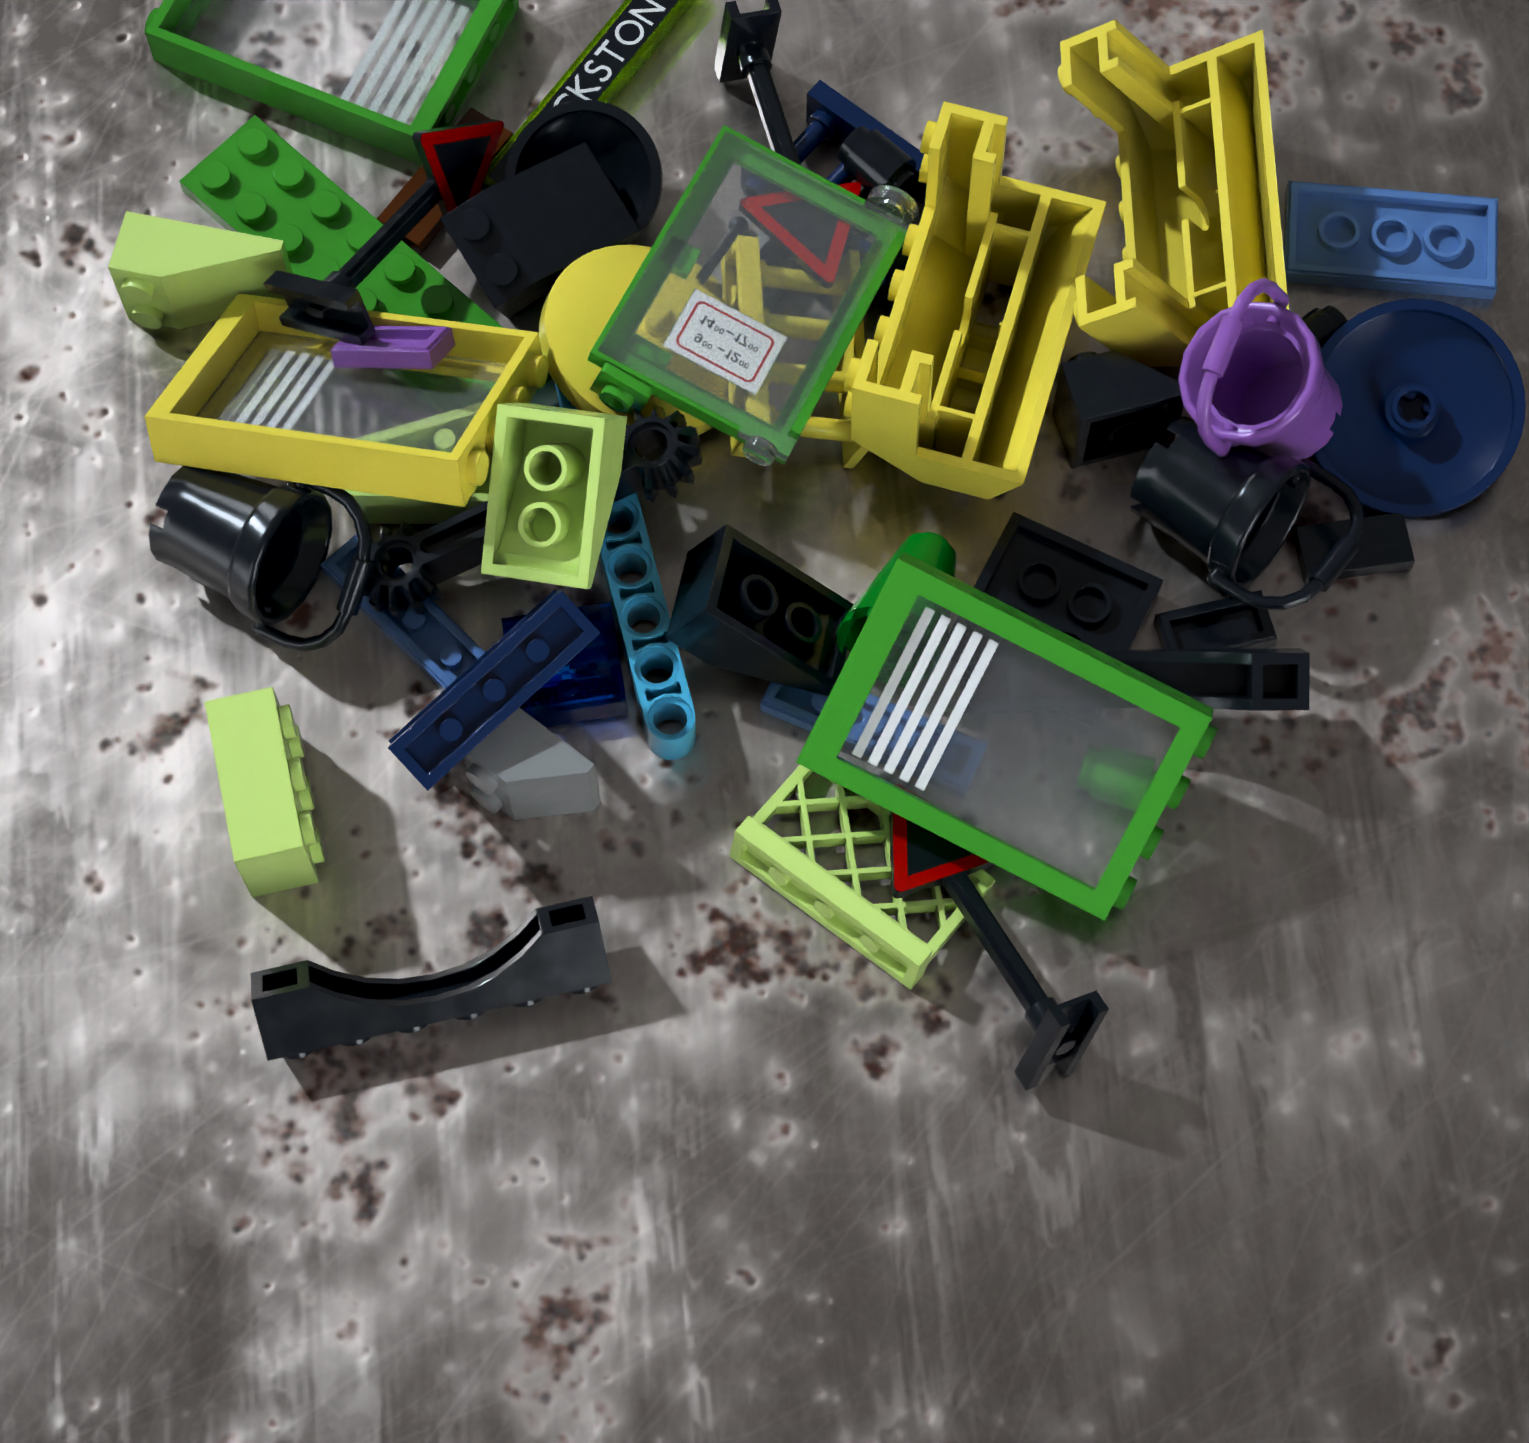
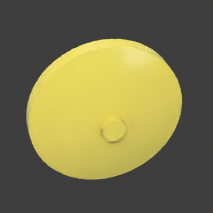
[539,245,728,435]

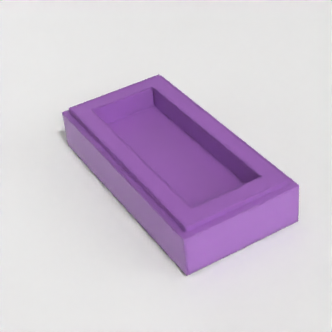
[330,326,455,369]

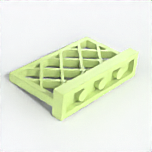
[729,765,996,990]

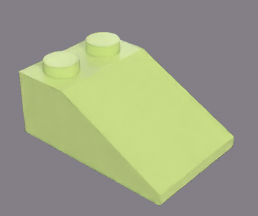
[108,211,293,329]
[481,402,627,589]

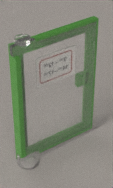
[588,125,919,466]

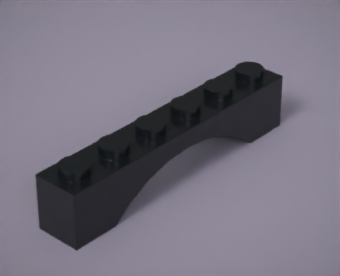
[960,648,1310,713]
[250,896,612,1061]

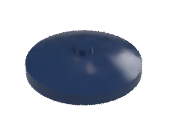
[1312,299,1526,518]

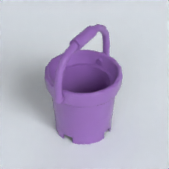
[1178,278,1343,460]

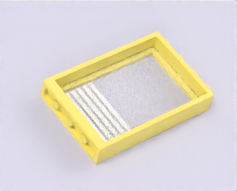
[144,293,548,507]

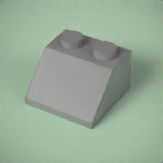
[464,707,601,820]

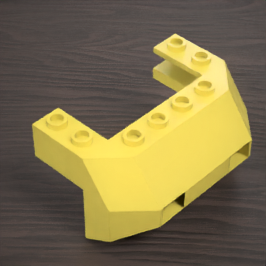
[1058,19,1289,367]
[843,101,1107,500]

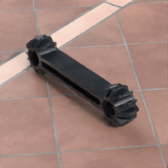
[364,404,703,620]

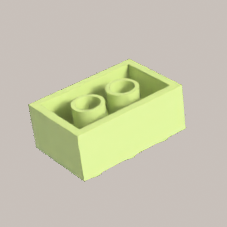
[204,687,325,897]

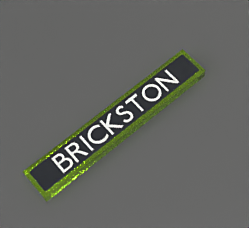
[481,0,696,190]

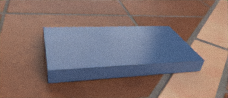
[1283,181,1498,300]

